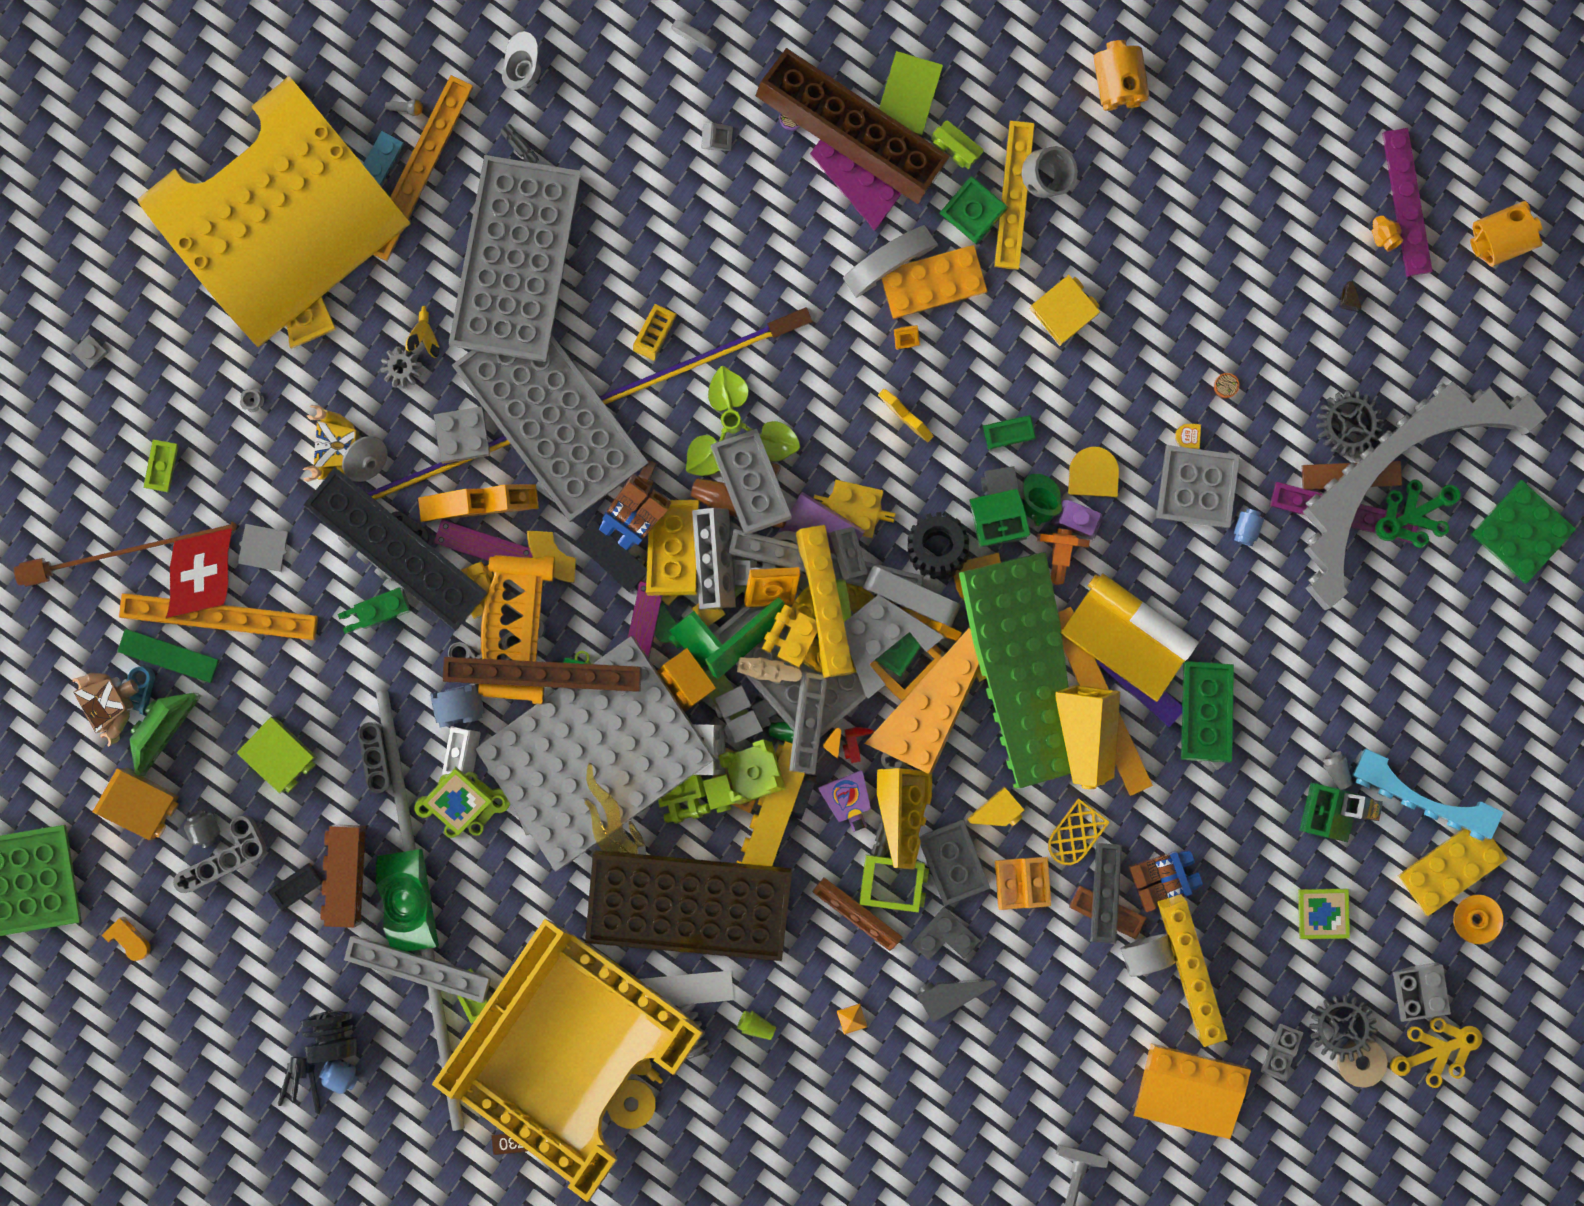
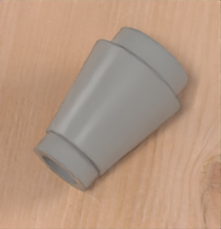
[1323,751,1353,790]

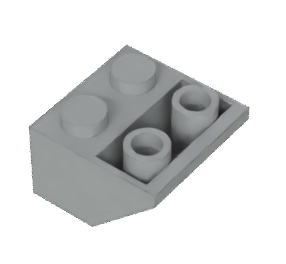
[1393,962,1451,1022]

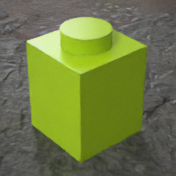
[703,774,733,813]

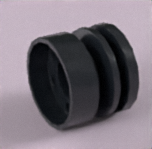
[300,1010,359,1063]

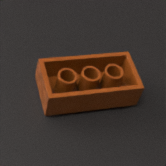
[320,824,366,928]

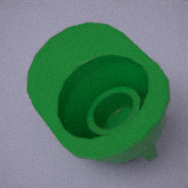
[1023,474,1062,527]

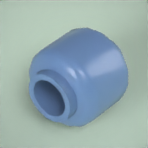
[319,1059,358,1094]

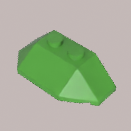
[130,693,201,777]

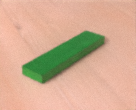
[706,597,785,679]
[117,629,219,683]

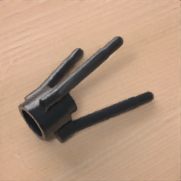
[278,1057,320,1115]

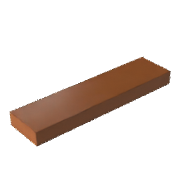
[1301,461,1402,490]
[812,877,903,951]

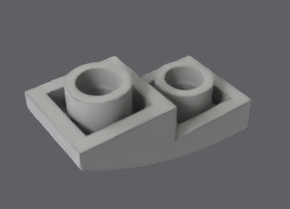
[1261,1024,1303,1081]

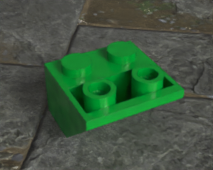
[969,489,1030,547]
[1299,783,1359,842]

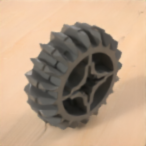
[1316,390,1384,457]
[1309,995,1378,1063]

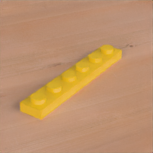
[994,121,1034,270]

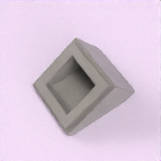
[701,123,733,151]

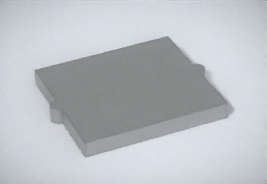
[238,524,288,572]

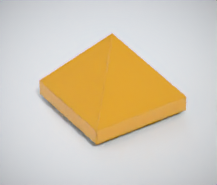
[894,325,920,350]
[837,1003,867,1035]

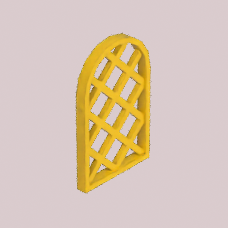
[1048,798,1110,865]

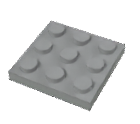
[1156,445,1240,528]

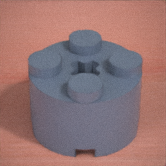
[430,684,485,728]

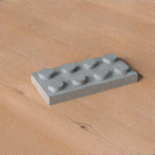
[711,429,791,535]

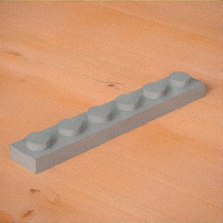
[344,935,491,1003]

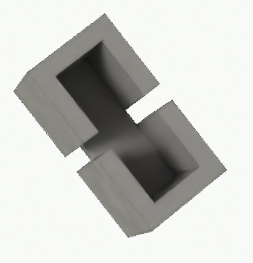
[713,686,763,743]

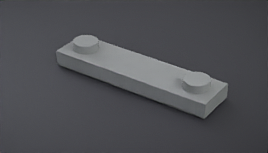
[789,672,828,774]

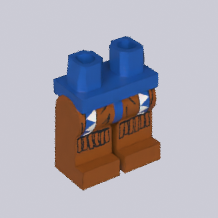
[599,474,671,550]
[1128,851,1203,912]

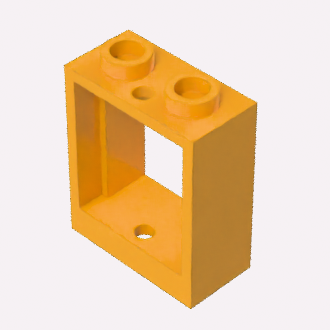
[870,645,942,701]

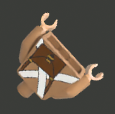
[72,673,139,747]

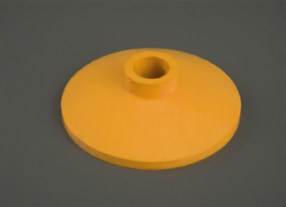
[1453,895,1503,944]

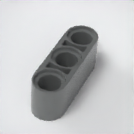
[358,722,392,793]

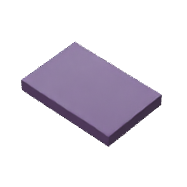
[777,492,865,554]

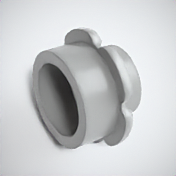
[240,388,264,412]

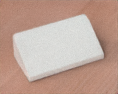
[442,727,481,779]

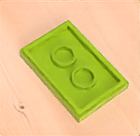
[879,51,943,136]

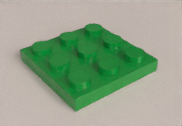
[1471,480,1576,584]

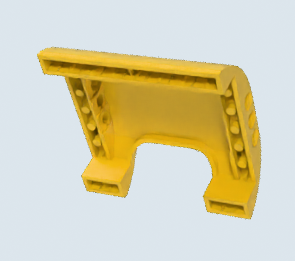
[137,76,411,348]
[432,919,703,1202]

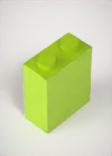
[237,717,317,794]

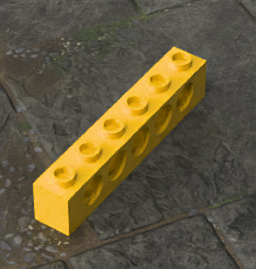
[1157,894,1228,1047]

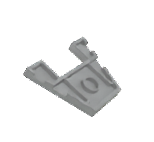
[844,595,944,699]

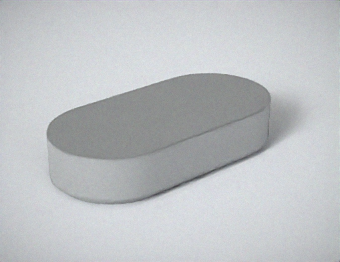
[671,19,717,53]

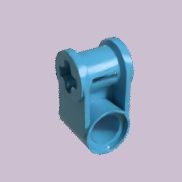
[126,666,155,715]

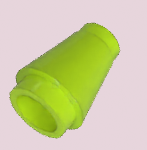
[737,1010,776,1040]

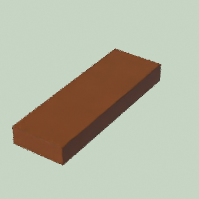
[1069,885,1147,940]

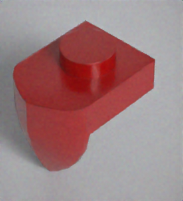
[842,727,875,763]

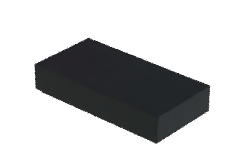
[268,863,323,912]

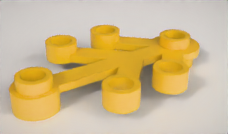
[1390,1017,1482,1088]

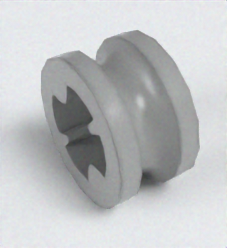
[881,752,903,769]

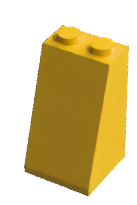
[1056,685,1120,790]

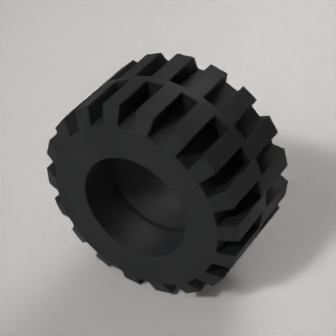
[908,512,969,579]

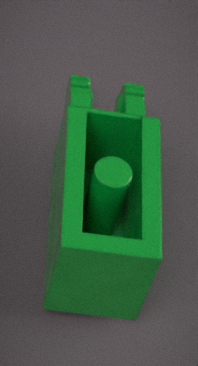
[337,587,412,634]

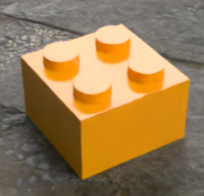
[657,648,716,712]

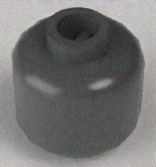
[183,809,220,848]

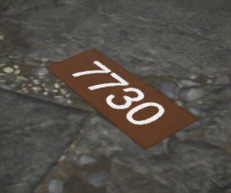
[491,1134,528,1155]

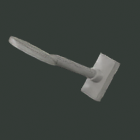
[1056,1144,1109,1206]

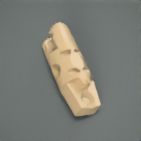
[737,657,802,683]

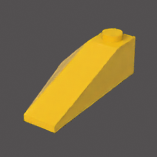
[877,768,932,869]

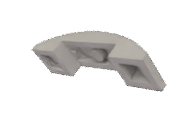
[843,225,938,298]

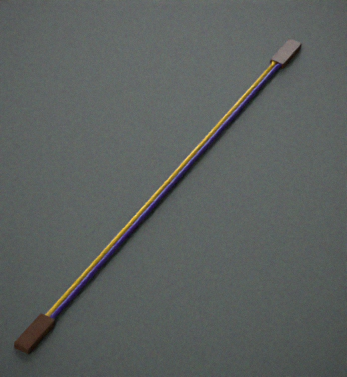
[368,307,813,500]

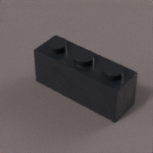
[575,521,647,593]

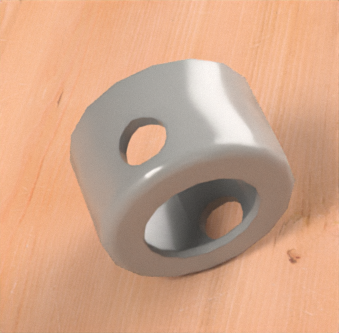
[1022,146,1078,198]
[1120,934,1176,977]

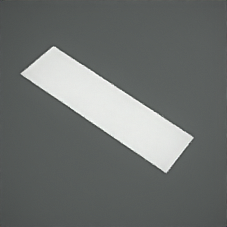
[639,971,734,1006]

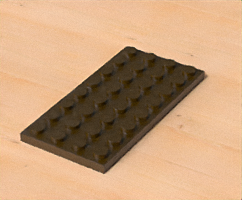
[585,850,792,961]

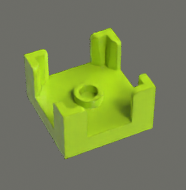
[718,739,786,805]

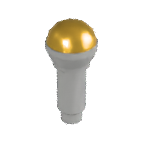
[385,99,423,116]

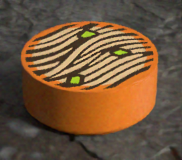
[1214,373,1239,398]

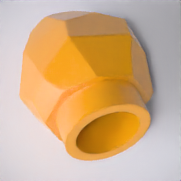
[1371,215,1403,251]

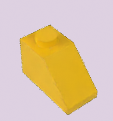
[967,787,1024,826]

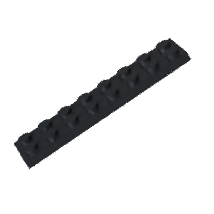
[303,467,488,631]

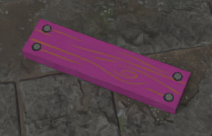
[434,520,533,561]
[628,581,663,658]

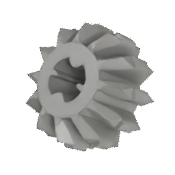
[380,347,423,389]

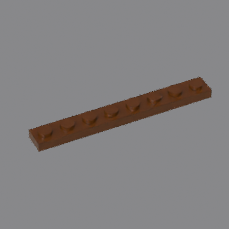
[443,657,642,692]

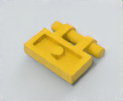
[762,605,818,669]

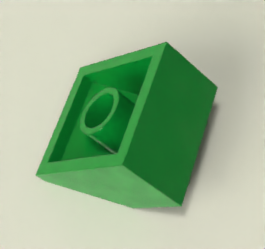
[669,611,722,668]

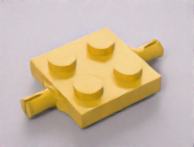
[814,480,896,538]

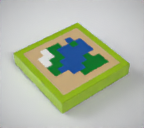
[422,767,492,836]
[1298,888,1350,939]

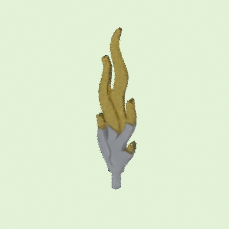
[584,763,646,855]

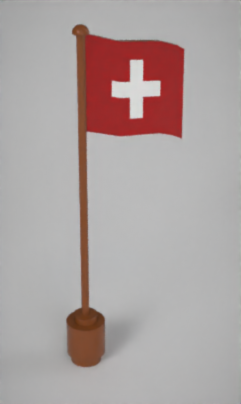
[14,522,237,619]

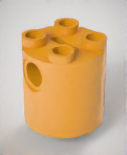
[1093,40,1150,111]
[1470,201,1542,267]

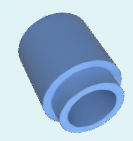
[1233,508,1264,547]

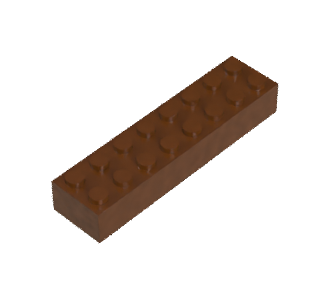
[755,48,950,204]

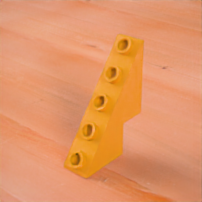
[418,484,539,522]

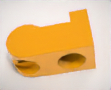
[101,917,151,961]

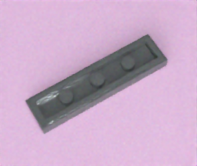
[1090,843,1122,944]

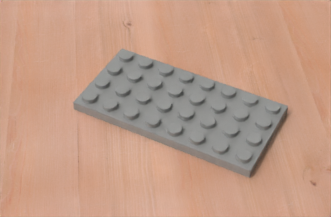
[449,155,581,362]
[452,335,649,522]

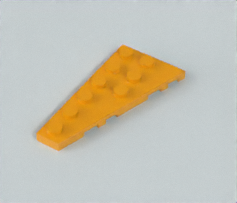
[864,628,980,774]

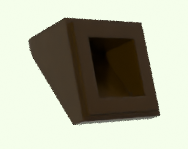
[1339,281,1362,312]

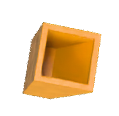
[92,767,179,840]

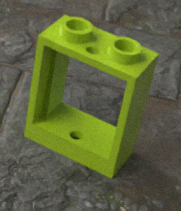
[859,854,929,913]

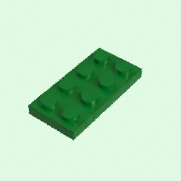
[1181,661,1234,763]

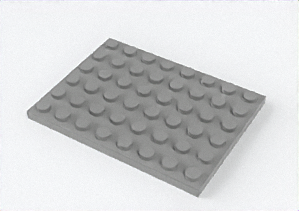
[475,636,716,872]

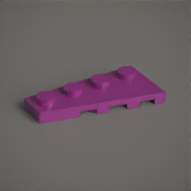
[810,140,902,232]

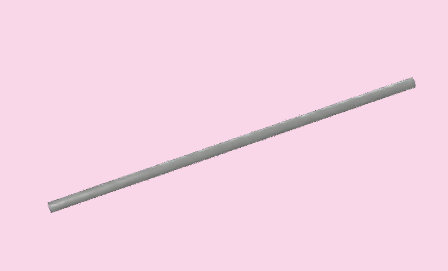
[376,690,465,1131]

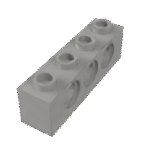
[692,508,736,610]

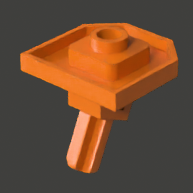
[1037,529,1090,585]

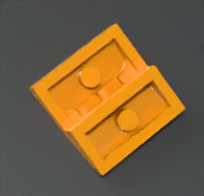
[995,857,1051,910]

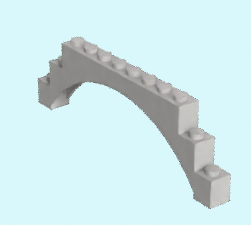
[1303,382,1547,610]

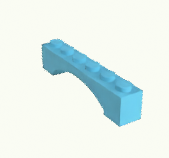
[1352,749,1504,841]

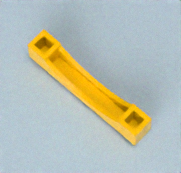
[796,525,853,678]

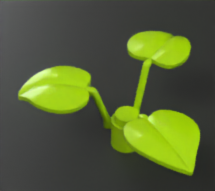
[686,366,800,476]

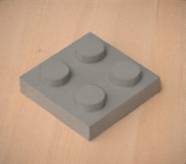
[434,406,490,464]

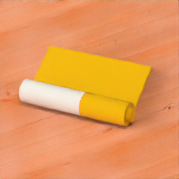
[1061,573,1199,702]

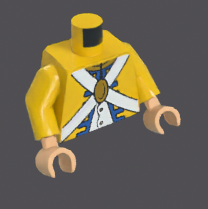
[303,405,359,482]

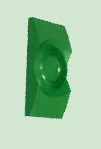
[376,849,439,952]

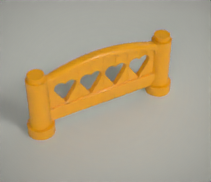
[478,555,555,705]

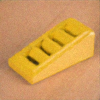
[633,304,677,361]

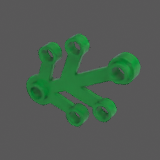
[1375,479,1461,548]

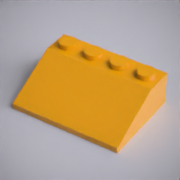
[1134,1043,1251,1139]

